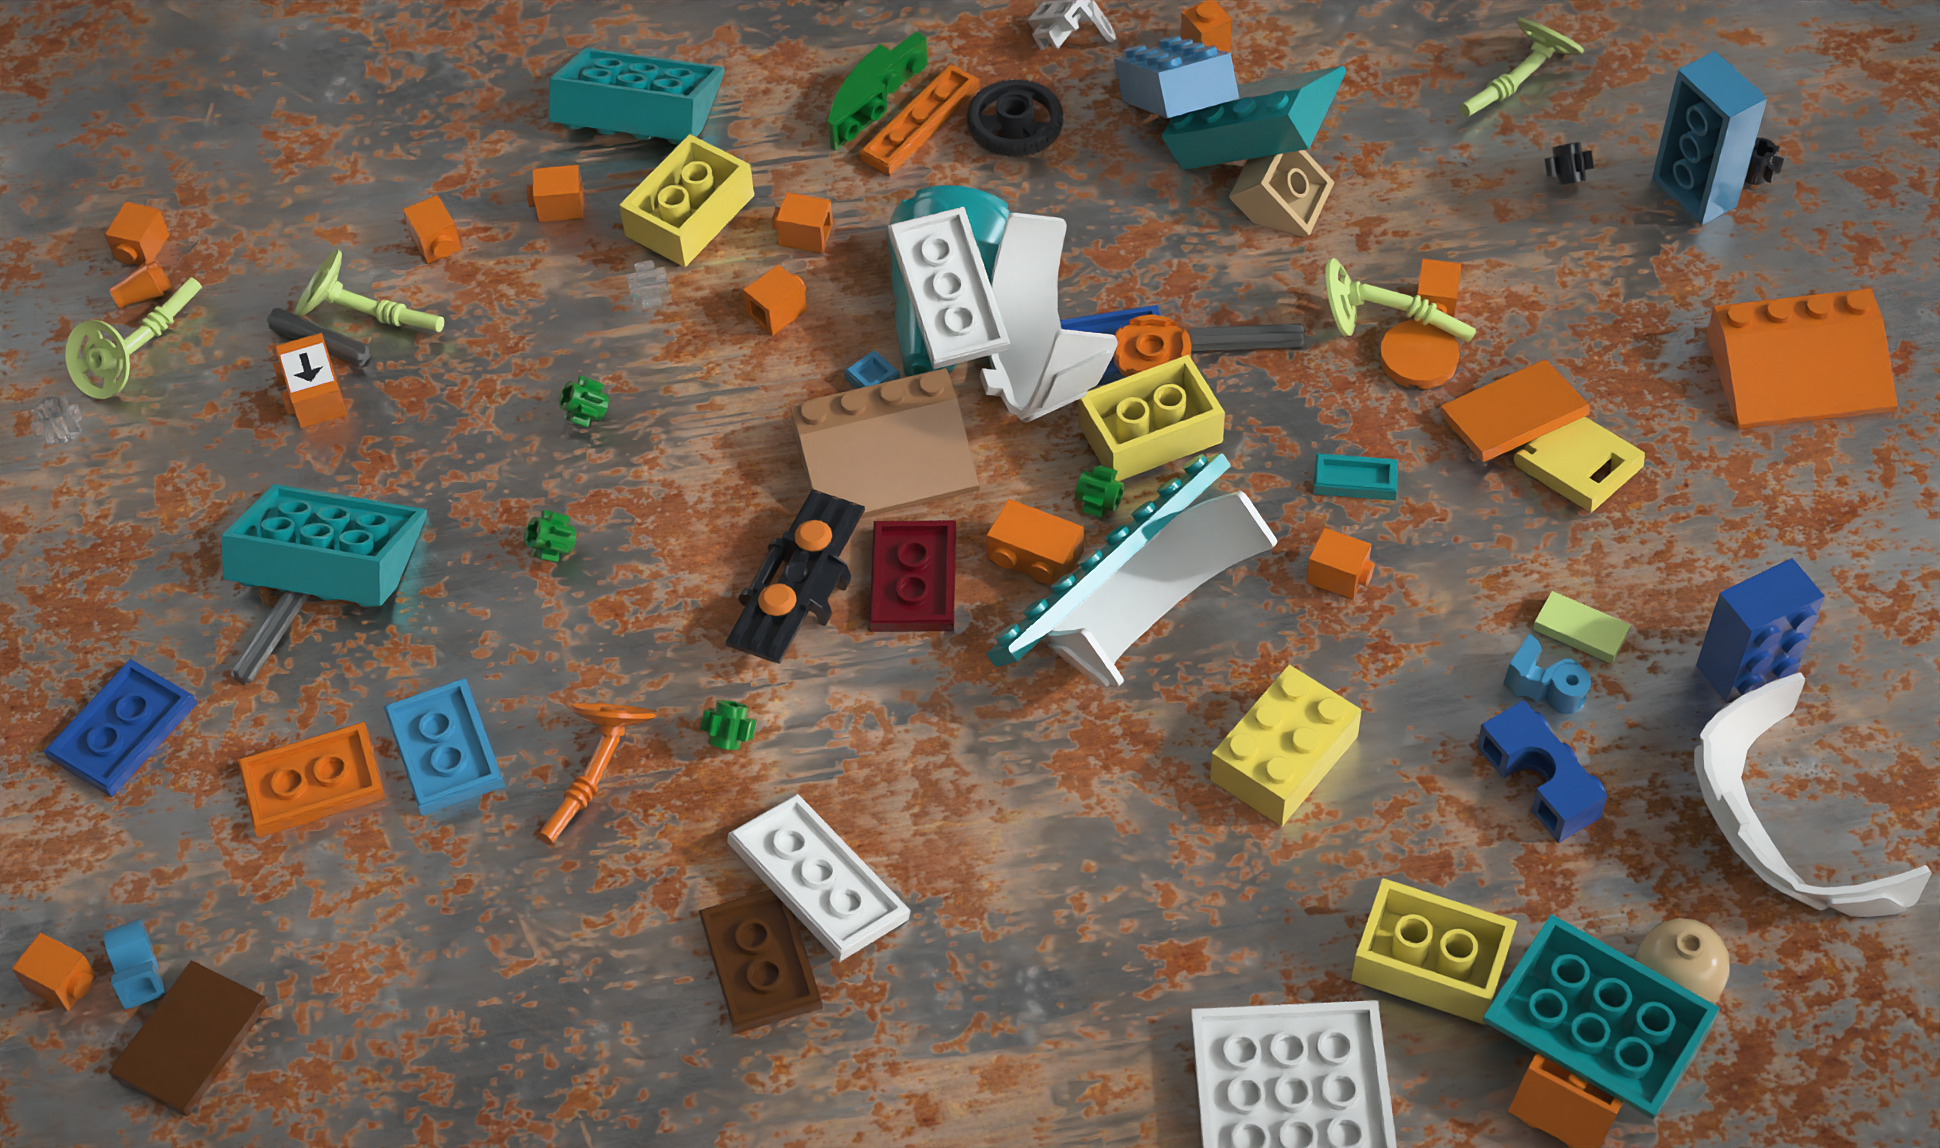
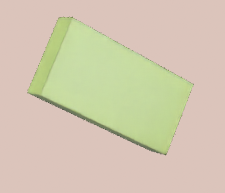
[1533,591,1631,664]

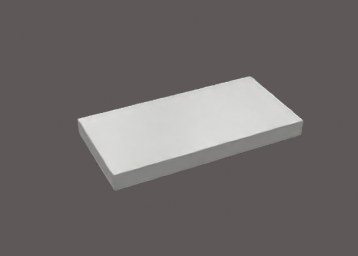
[888,207,1010,369]
[727,794,911,962]

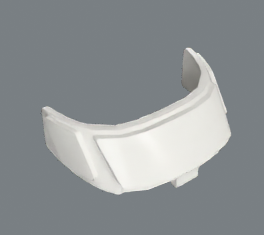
[980,213,1118,422]
[1045,491,1277,688]
[1694,673,1931,917]

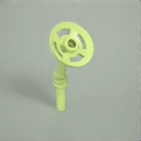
[1459,17,1584,117]
[295,249,444,332]
[1325,258,1476,343]
[65,277,202,399]

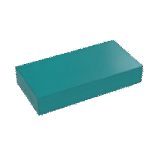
[1313,453,1398,501]

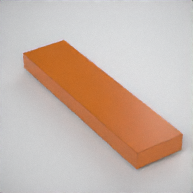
[859,64,980,176]

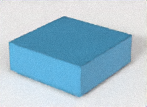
[844,350,901,389]

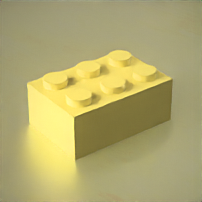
[619,134,754,267]
[1079,355,1225,481]
[1210,664,1362,827]
[1351,878,1517,1025]

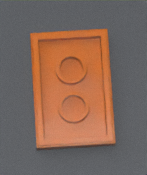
[1440,359,1589,462]
[238,721,386,838]

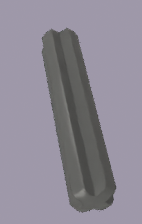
[266,308,371,366]
[1187,323,1304,351]
[231,590,310,685]

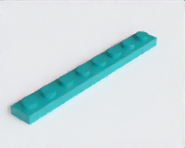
[986,453,1231,667]

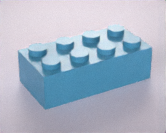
[1114,36,1239,118]
[1652,51,1767,226]

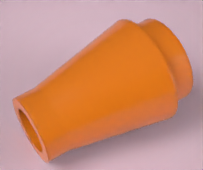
[109,260,172,309]

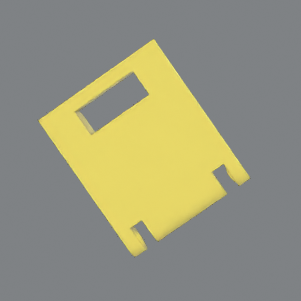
[1514,417,1645,513]

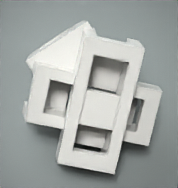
[1028,0,1116,50]

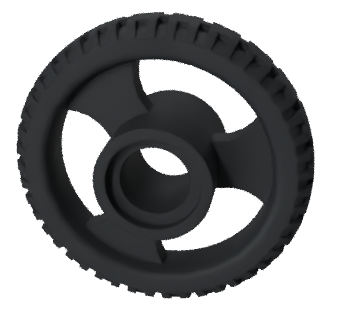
[967,79,1063,157]

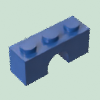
[1477,700,1608,843]

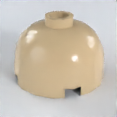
[1634,918,1729,1004]

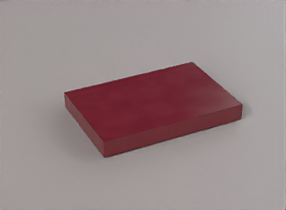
[869,520,956,632]

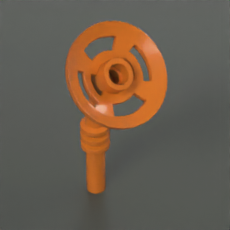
[538,703,657,845]

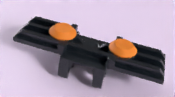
[726,489,865,664]

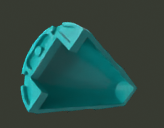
[887,185,1012,376]

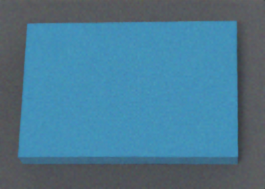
[383,678,505,816]

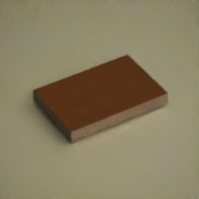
[699,889,823,1034]
[109,960,269,1117]

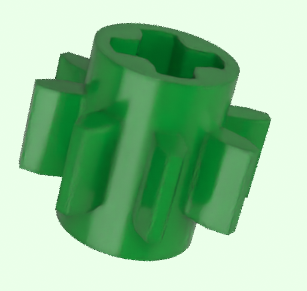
[559,375,609,428]
[1075,465,1124,518]
[524,510,576,563]
[700,700,757,750]

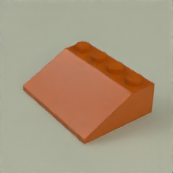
[1705,288,1898,430]

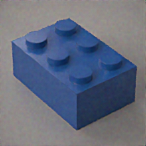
[1696,558,1825,703]

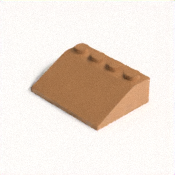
[790,368,980,518]

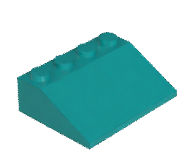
[549,48,724,145]
[1161,65,1347,170]
[221,484,427,607]
[1482,914,1720,1120]

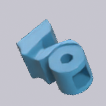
[1503,633,1591,714]
[104,919,166,1010]

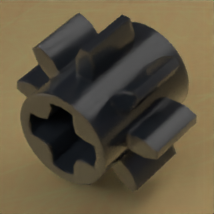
[1744,138,1784,185]
[1544,142,1594,185]

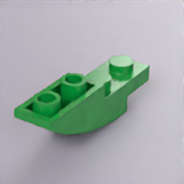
[828,31,928,151]

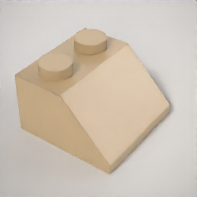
[1229,150,1335,237]

